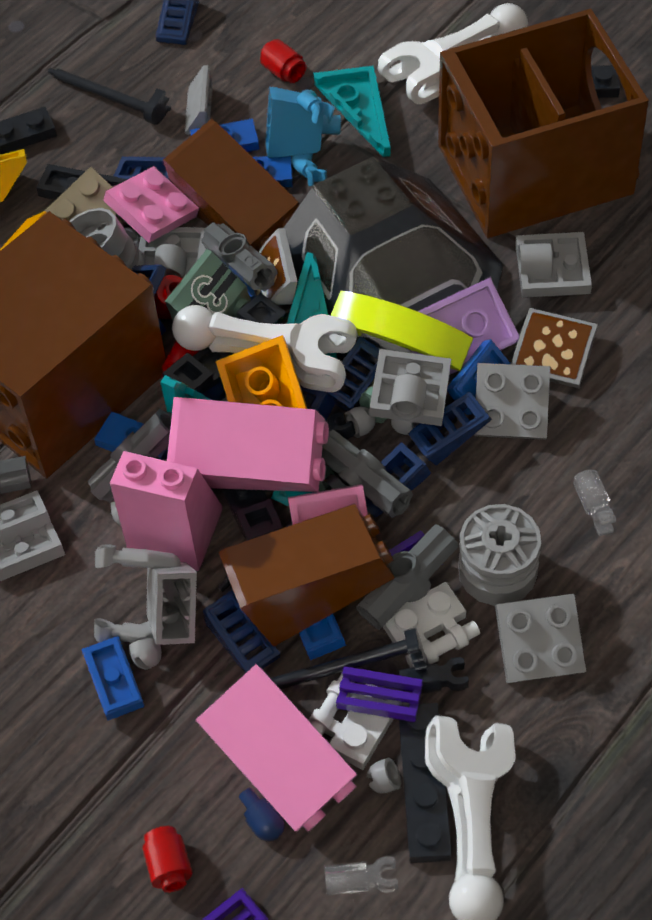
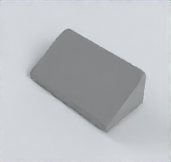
[185,65,213,134]

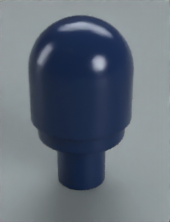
[239,787,285,842]

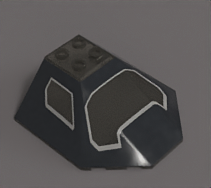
[284,157,503,365]

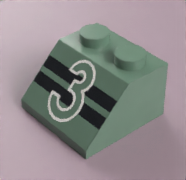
[165,249,251,321]

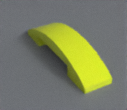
[330,291,473,371]

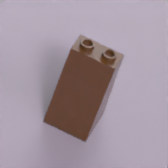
[163,118,299,252]
[219,504,395,647]

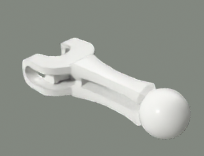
[378,3,528,104]
[172,305,358,392]
[425,715,515,920]

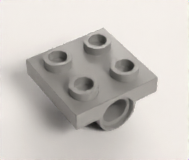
[138,227,206,279]
[515,232,592,298]
[369,349,451,426]
[474,363,550,440]
[495,594,586,683]

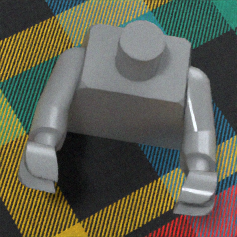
[94,544,197,645]

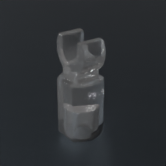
[573,469,616,536]
[324,856,398,895]

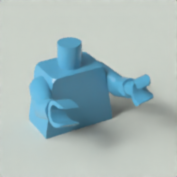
[265,87,341,186]

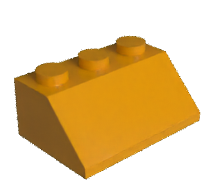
[216,335,307,409]

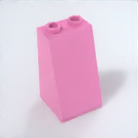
[167,397,329,492]
[110,451,222,571]
[196,664,357,832]

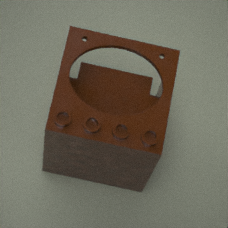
[438,8,649,239]
[0,211,166,479]

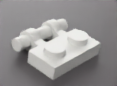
[383,582,480,668]
[308,672,402,770]

